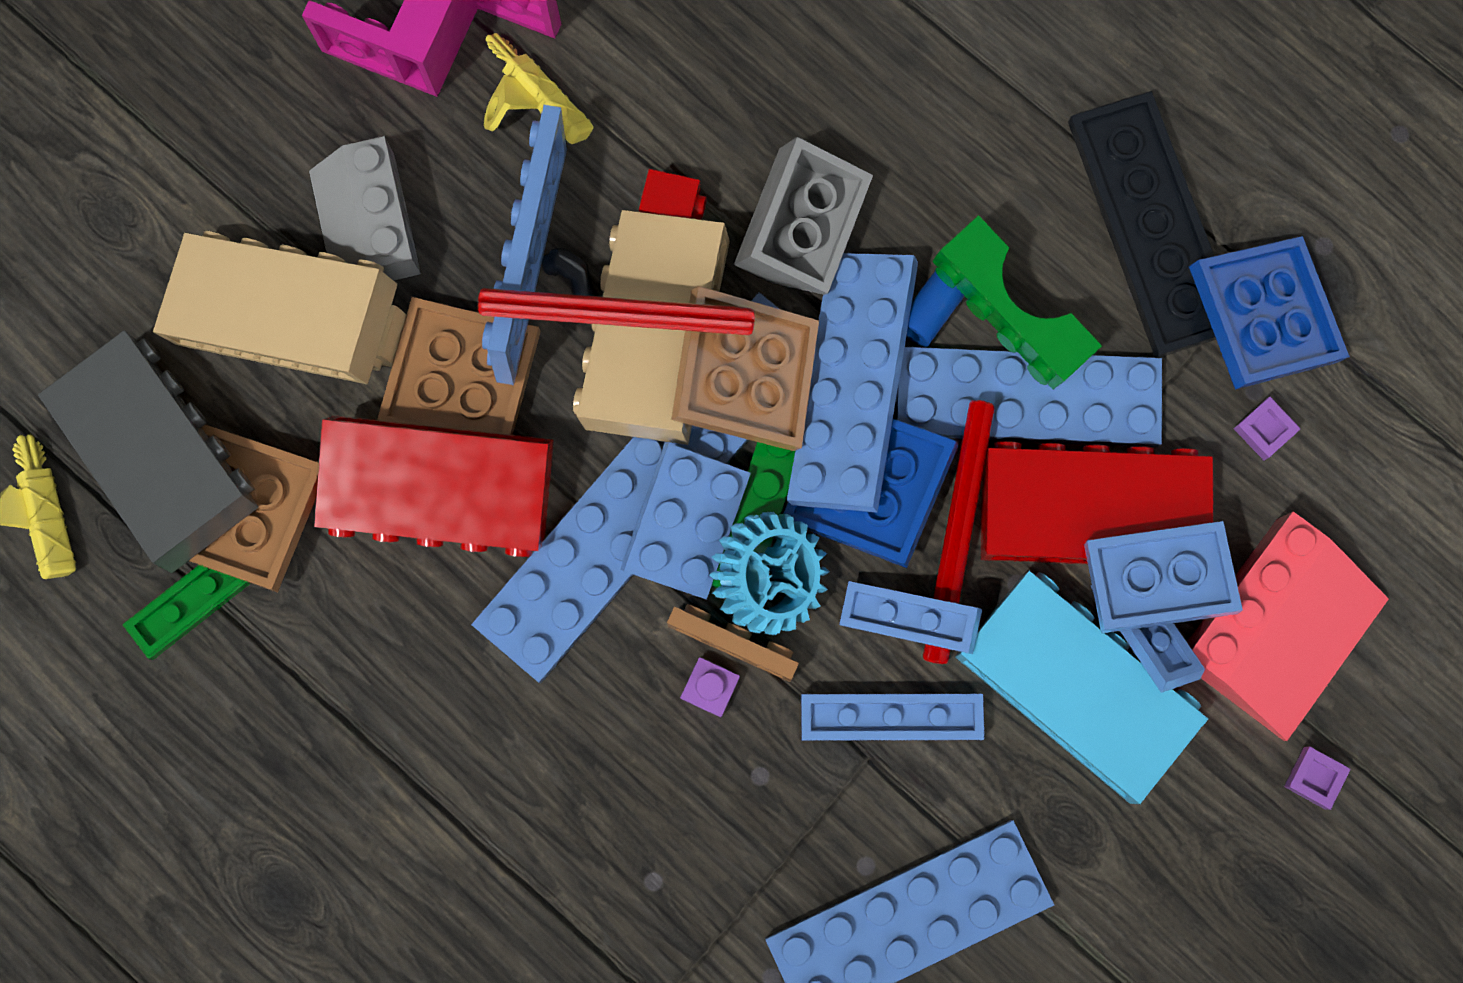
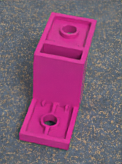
[302,0,561,97]

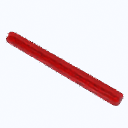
[478,288,755,335]
[923,400,995,664]

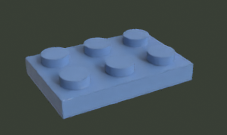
[620,443,751,600]
[1084,521,1243,633]

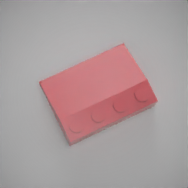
[1187,511,1389,741]

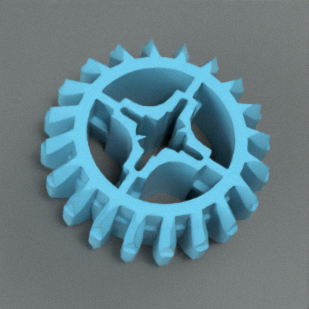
[710,512,830,635]

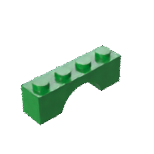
[932,215,1102,389]

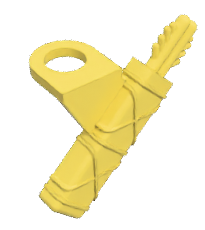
[484,33,593,144]
[0,434,76,579]

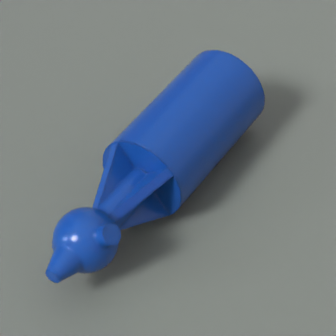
[906,270,965,347]

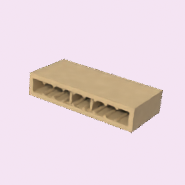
[573,210,730,445]
[153,231,397,385]

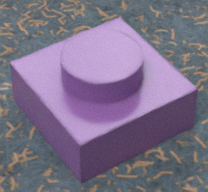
[1233,397,1300,461]
[680,657,740,718]
[1284,746,1351,810]

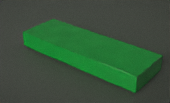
[122,565,251,660]

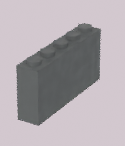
[38,330,259,573]

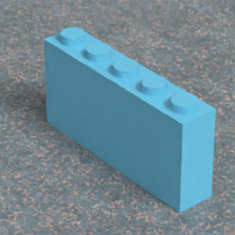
[955,571,1208,804]

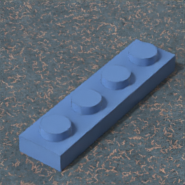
[801,694,984,741]

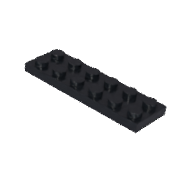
[1068,91,1216,358]

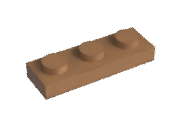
[667,604,799,682]

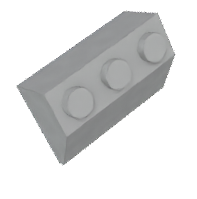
[309,136,421,281]
[734,137,873,295]

